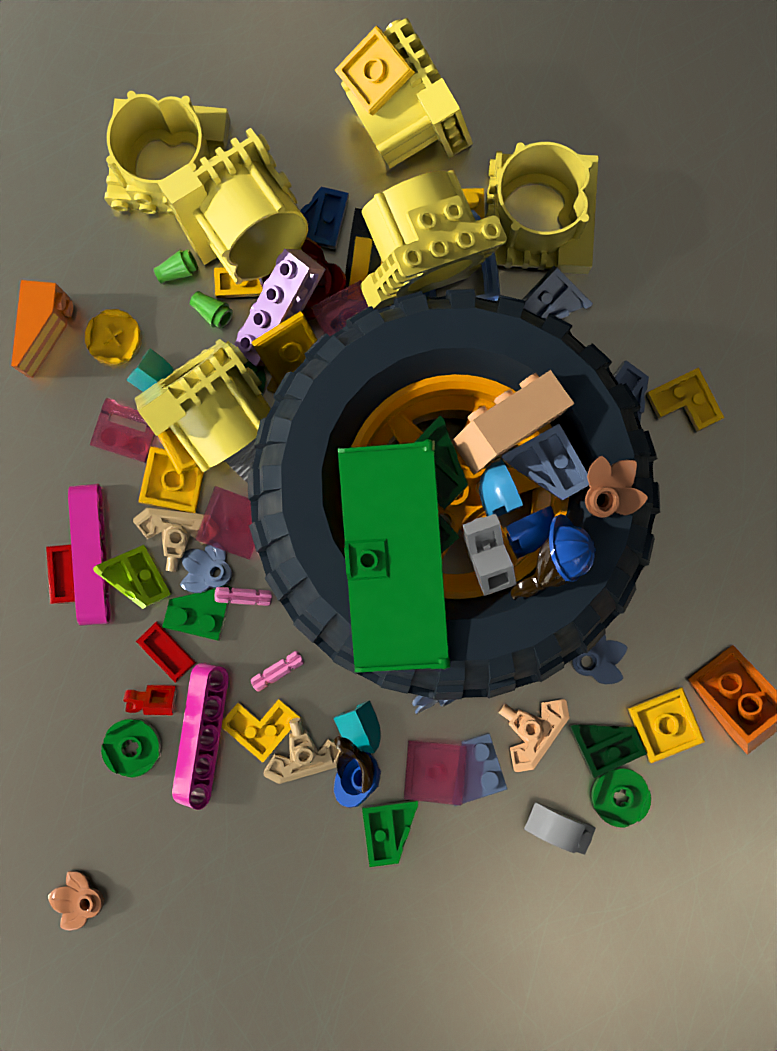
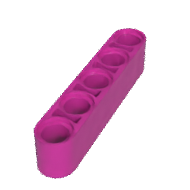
[68,484,111,626]
[172,663,229,810]

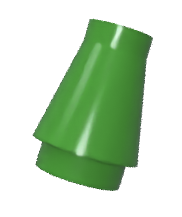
[154,249,198,284]
[190,291,233,329]

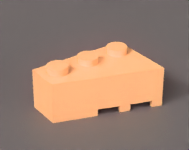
[451,370,574,475]

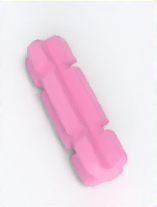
[214,587,272,606]
[250,651,304,692]

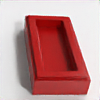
[46,544,75,604]
[136,621,197,683]

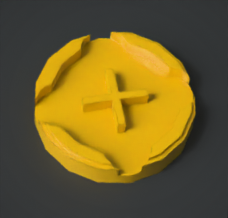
[85,309,142,366]

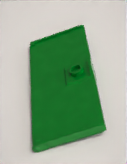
[338,439,451,672]

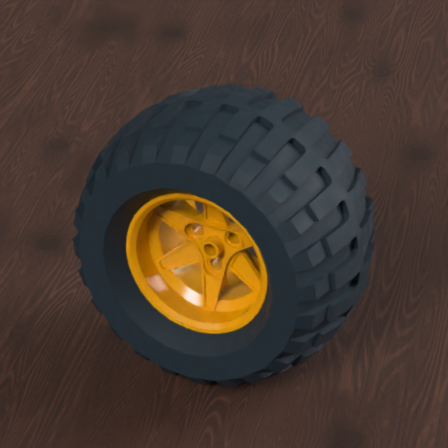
[248,289,660,700]

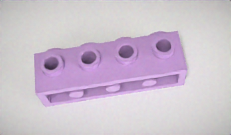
[234,248,325,367]

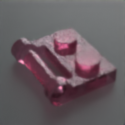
[90,398,155,463]

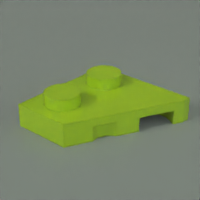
[93,545,171,609]

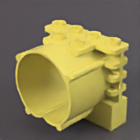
[341,18,473,169]
[104,91,230,216]
[158,128,308,285]
[486,142,599,274]
[360,170,507,310]
[135,339,271,472]

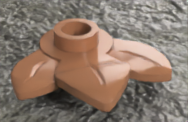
[585,456,648,518]
[48,871,104,931]

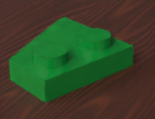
[162,586,233,641]
[362,800,418,867]

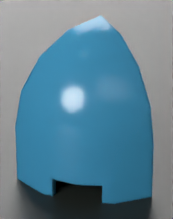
[478,458,523,517]

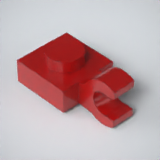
[123,685,177,715]

